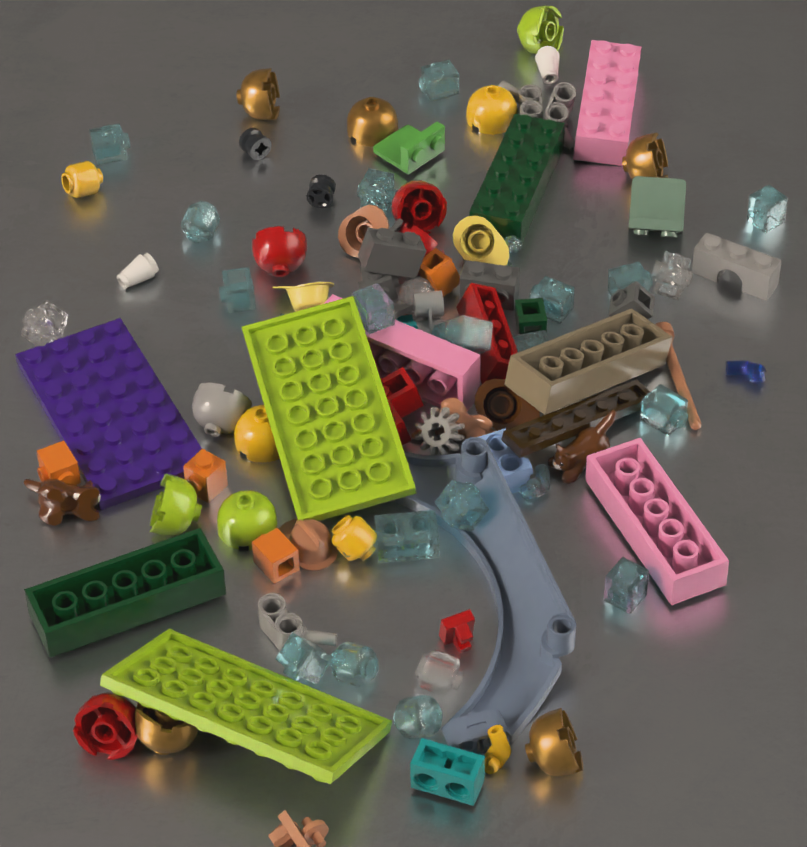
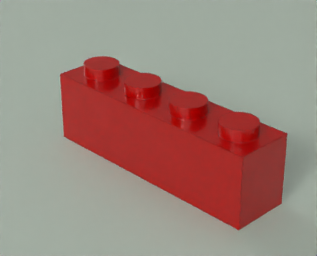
[456,283,518,384]

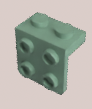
[628,176,686,238]

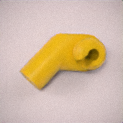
[484,725,511,774]

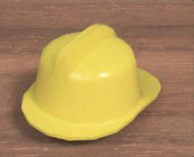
[453,215,509,265]
[272,282,334,311]

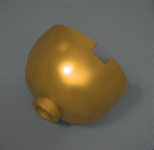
[237,68,280,121]
[347,97,398,147]
[622,133,668,179]
[135,702,198,755]
[525,708,583,776]

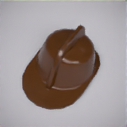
[474,378,540,431]

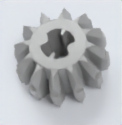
[414,407,465,455]

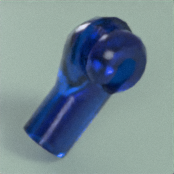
[725,360,766,384]

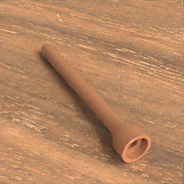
[655,322,701,430]

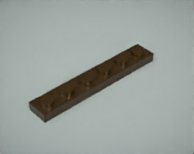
[501,379,656,458]

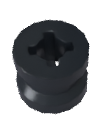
[239,127,272,160]
[306,175,336,209]

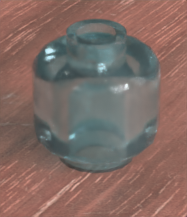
[181,201,220,243]
[330,641,379,687]
[393,695,443,739]

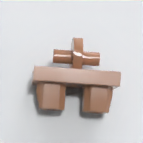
[268,810,329,847]

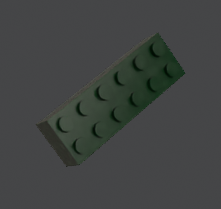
[469,114,565,247]
[24,528,226,658]

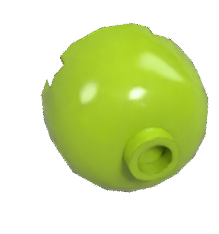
[517,5,564,55]
[150,474,202,536]
[217,490,278,550]

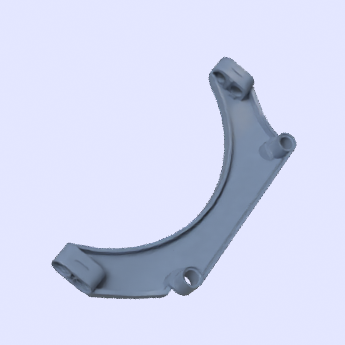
[392,437,576,755]

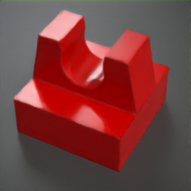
[439,609,475,653]

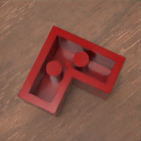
[381,367,424,445]

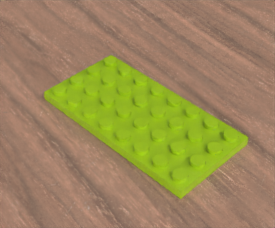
[242,296,417,521]
[100,629,392,784]

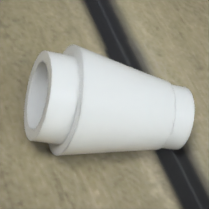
[535,46,560,84]
[116,253,159,289]

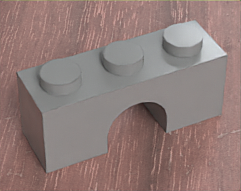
[692,233,782,301]

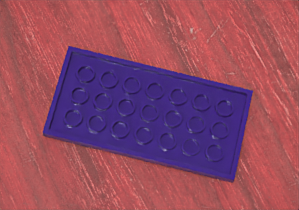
[15,318,202,511]

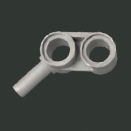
[499,81,543,119]
[544,82,576,152]
[413,291,446,340]
[258,593,337,655]

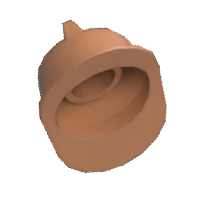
[338,204,389,258]
[279,519,338,571]

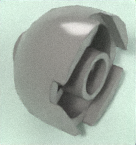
[192,382,252,437]

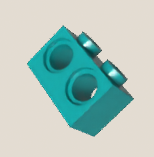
[410,738,485,806]

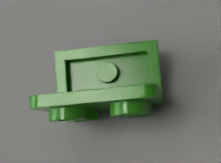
[373,121,445,175]

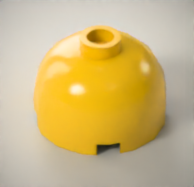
[466,85,518,135]
[234,405,280,463]

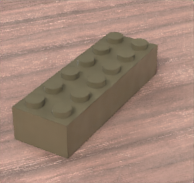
[504,308,672,415]

